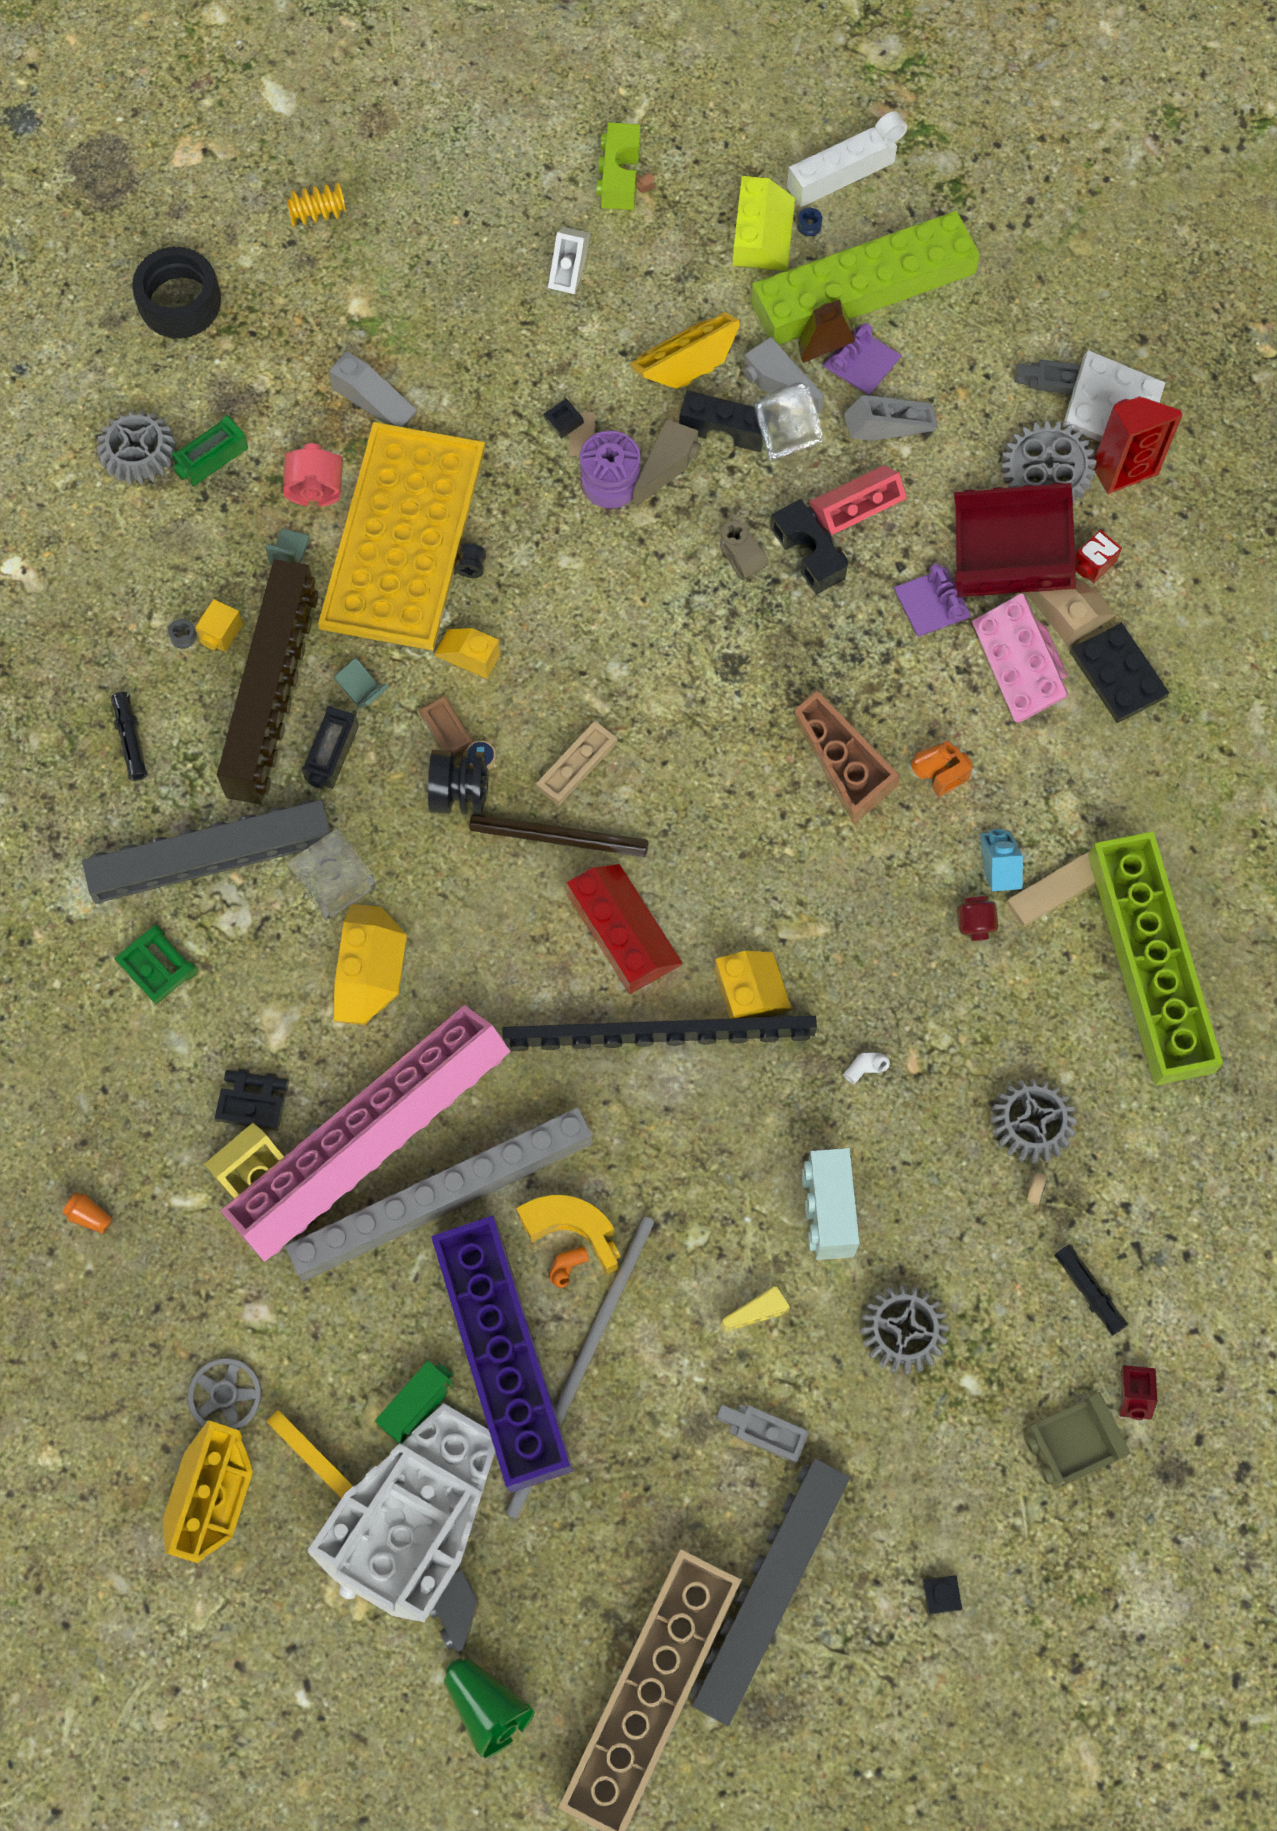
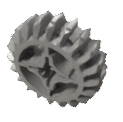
[97,409,176,486]
[990,1078,1077,1164]
[860,1285,949,1375]

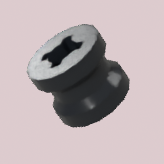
[454,543,487,578]

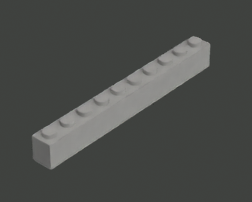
[285,1107,592,1282]

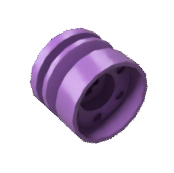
[580,431,640,508]

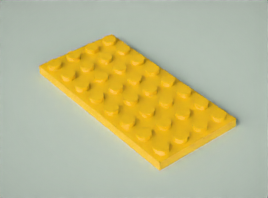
[318,422,486,651]

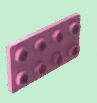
[972,594,1068,723]

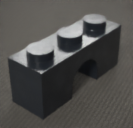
[679,390,770,453]
[770,499,848,595]

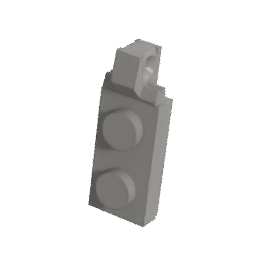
[716,1405,809,1464]

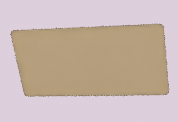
[569,412,595,456]

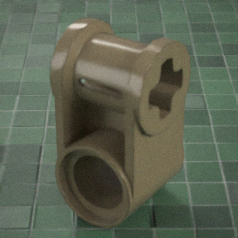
[720,521,769,580]

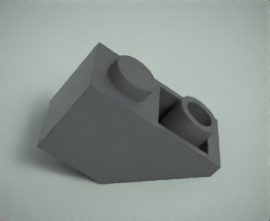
[430,1570,479,1653]

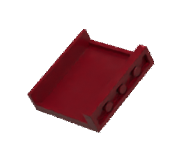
[954,482,1076,597]

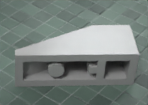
[743,337,824,414]
[329,351,417,428]
[844,395,938,441]

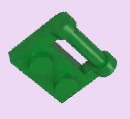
[114,925,198,1005]

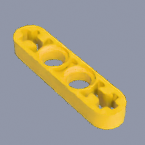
[266,1409,353,1499]

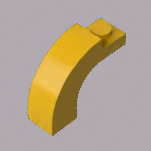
[516,1195,621,1275]

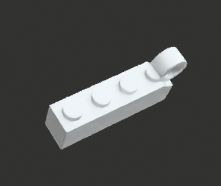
[787,111,907,207]

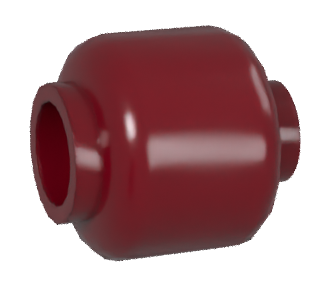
[957,896,999,941]

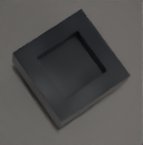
[543,398,584,439]
[922,1575,962,1615]

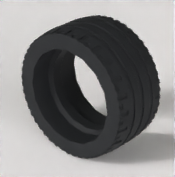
[132,246,221,339]

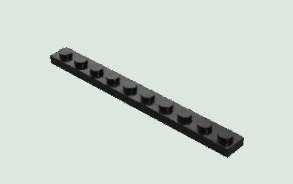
[502,1015,817,1051]

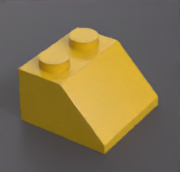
[714,951,792,1019]

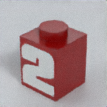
[1075,530,1122,584]

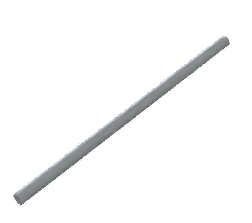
[505,1217,655,1520]

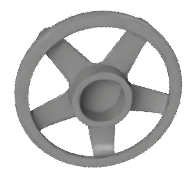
[188,1358,262,1430]

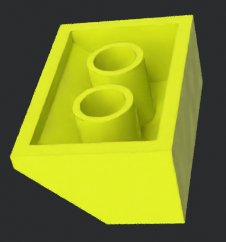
[732,176,795,271]

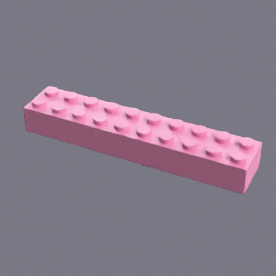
[220,1005,511,1262]

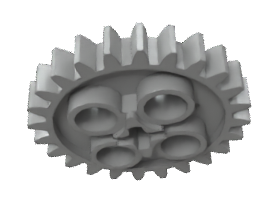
[1001,421,1096,505]

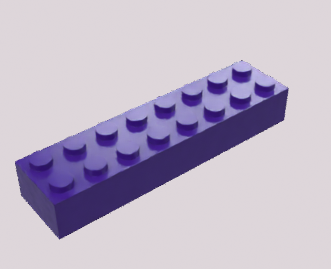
[431,1216,574,1493]

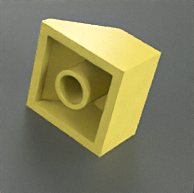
[204,1123,284,1200]

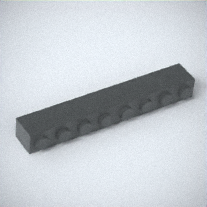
[82,800,333,904]
[689,1458,850,1727]

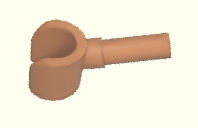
[621,166,655,193]

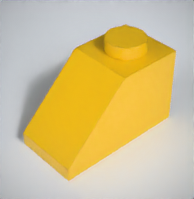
[434,628,500,679]

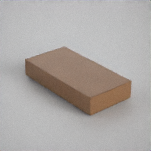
[419,696,473,757]

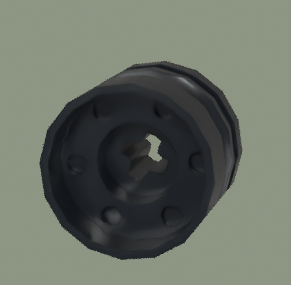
[428,750,489,816]

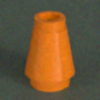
[911,741,956,779]
[62,1192,113,1235]

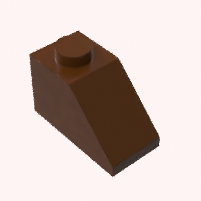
[798,299,855,363]

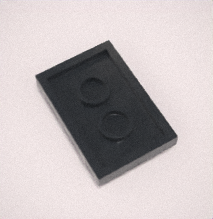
[1070,622,1169,723]

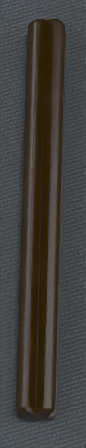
[469,814,649,857]

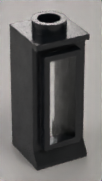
[301,706,359,789]

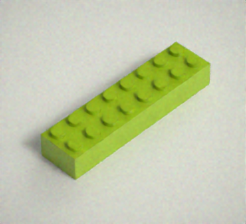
[751,210,980,345]
[1088,831,1223,1086]

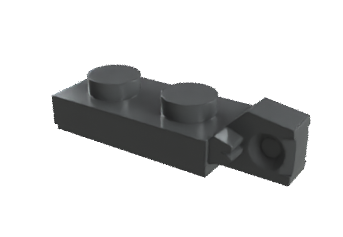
[1014,359,1081,395]

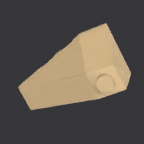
[1026,578,1116,646]

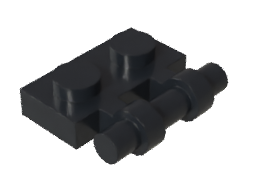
[215,1068,289,1131]

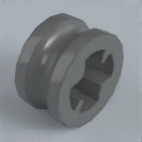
[168,619,197,649]

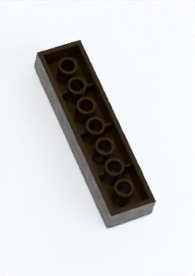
[217,559,318,804]

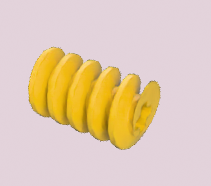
[286,182,347,227]

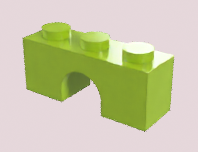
[596,122,641,210]

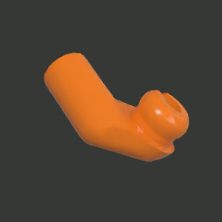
[549,1246,589,1288]

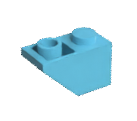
[980,829,1023,891]

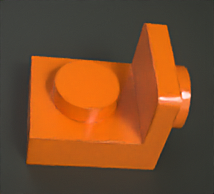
[932,746,972,798]

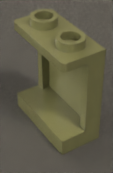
[1024,1392,1131,1490]

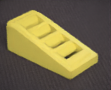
[721,1286,790,1332]

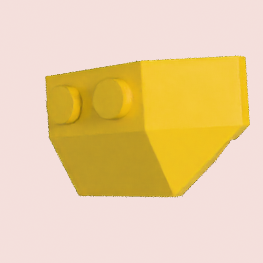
[630,312,740,389]
[334,904,407,1025]
[163,1421,253,1563]

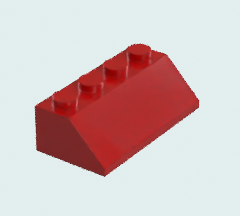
[1093,396,1183,495]
[566,864,683,995]

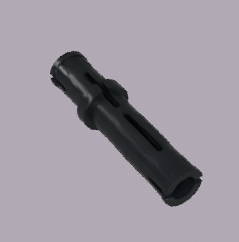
[111,692,148,781]
[1054,1244,1129,1336]

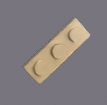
[536,721,618,806]

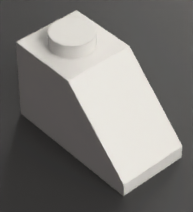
[548,227,591,294]

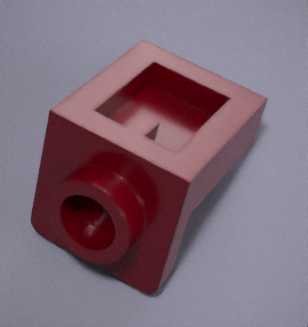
[1119,1365,1158,1420]

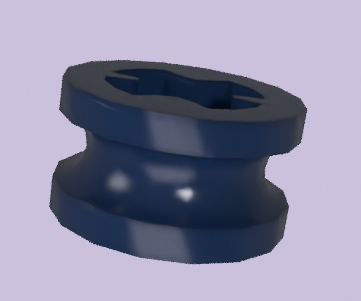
[797,207,823,237]

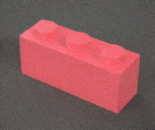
[809,465,907,535]

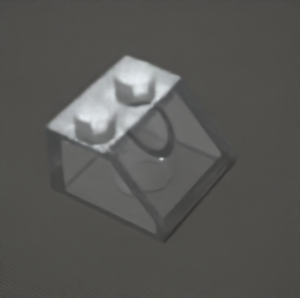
[753,382,824,460]

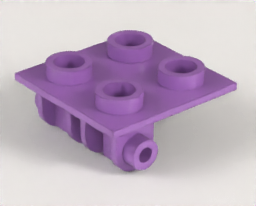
[823,323,902,395]
[893,564,971,637]

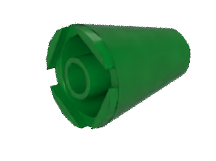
[444,1658,535,1758]

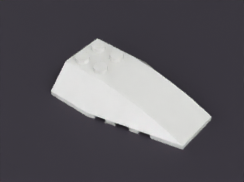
[308,1403,495,1623]

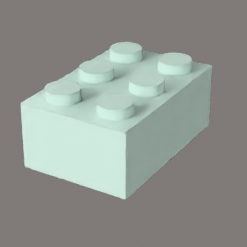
[802,1148,860,1260]

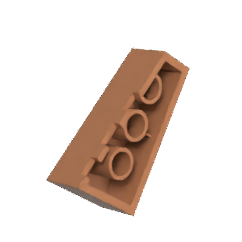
[795,691,899,825]

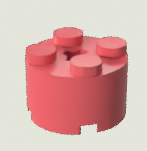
[283,443,343,506]

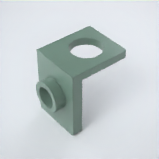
[265,529,310,565]
[333,658,389,708]

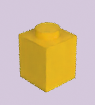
[195,599,243,652]

